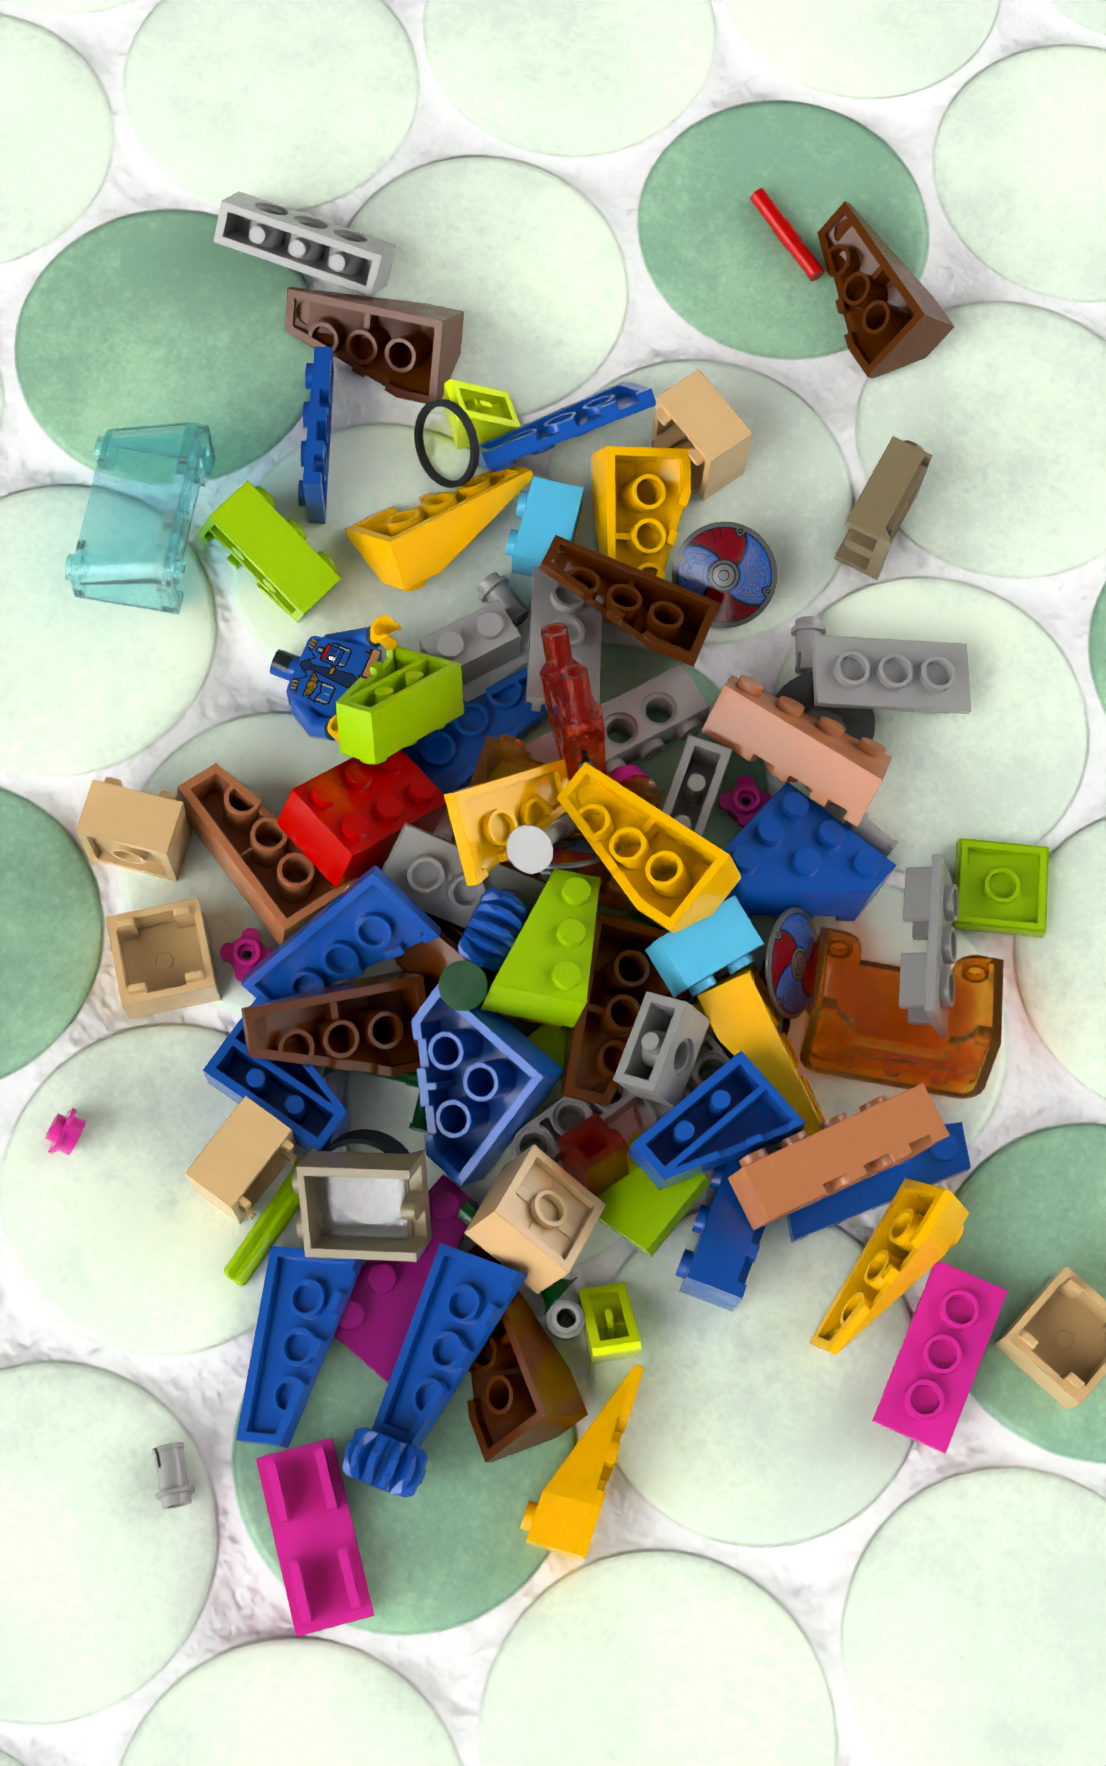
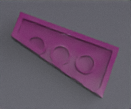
[334,1174,479,1384]

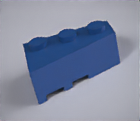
[203,994,350,1152]
[628,1051,806,1190]
[675,1156,766,1312]

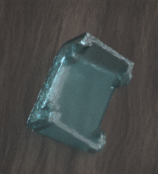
[65,422,216,615]

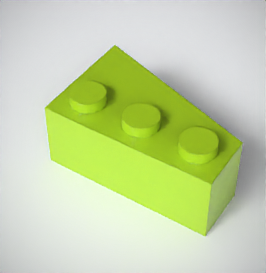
[198,480,341,622]
[336,646,464,764]
[481,869,601,1028]

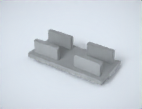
[526,566,602,717]
[811,635,971,714]
[382,822,547,937]
[899,854,959,1037]

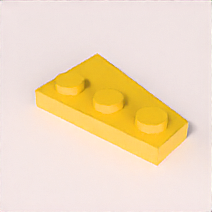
[444,760,569,886]

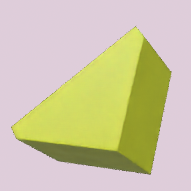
[444,379,520,450]
[578,1282,642,1364]

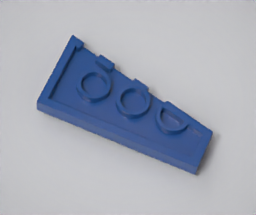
[298,346,334,524]
[478,381,656,472]
[402,667,559,794]
[241,865,441,1002]
[776,1122,971,1243]
[372,1243,528,1447]
[236,1246,365,1448]

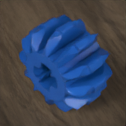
[458,887,528,971]
[341,1427,428,1498]

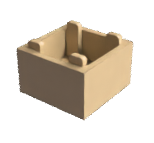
[651,369,753,501]
[76,777,193,882]
[106,898,221,1020]
[185,1096,299,1224]
[464,1144,606,1294]
[994,1266,1106,1410]

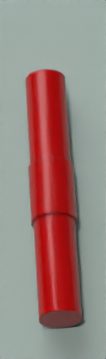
[750,188,825,281]

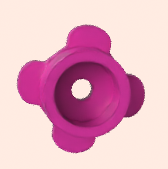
[719,775,772,828]
[220,928,273,982]
[45,1108,86,1155]

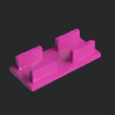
[872,1261,1008,1454]
[256,1438,375,1637]

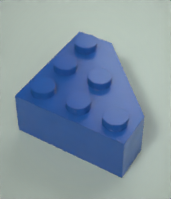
[723,782,896,921]
[411,983,565,1187]

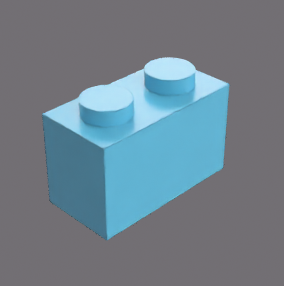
[505,476,584,577]
[645,895,764,998]

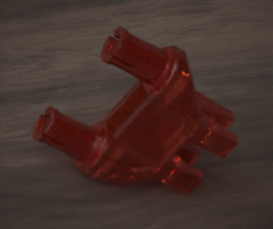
[540,623,606,780]

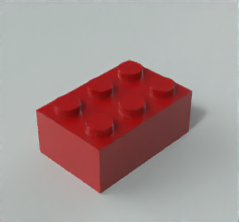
[276,749,447,889]

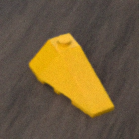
[592,446,691,624]
[345,466,533,592]
[557,762,742,934]
[694,961,826,1135]
[809,1178,969,1355]
[520,1364,644,1562]

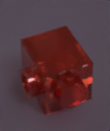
[558,1113,629,1196]

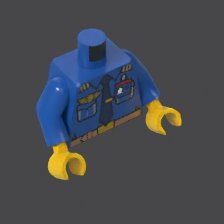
[270,615,402,744]

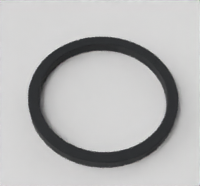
[414,399,479,488]

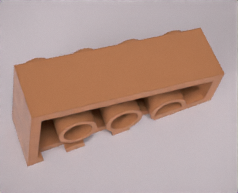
[701,675,892,827]
[177,763,358,946]
[728,1083,950,1231]

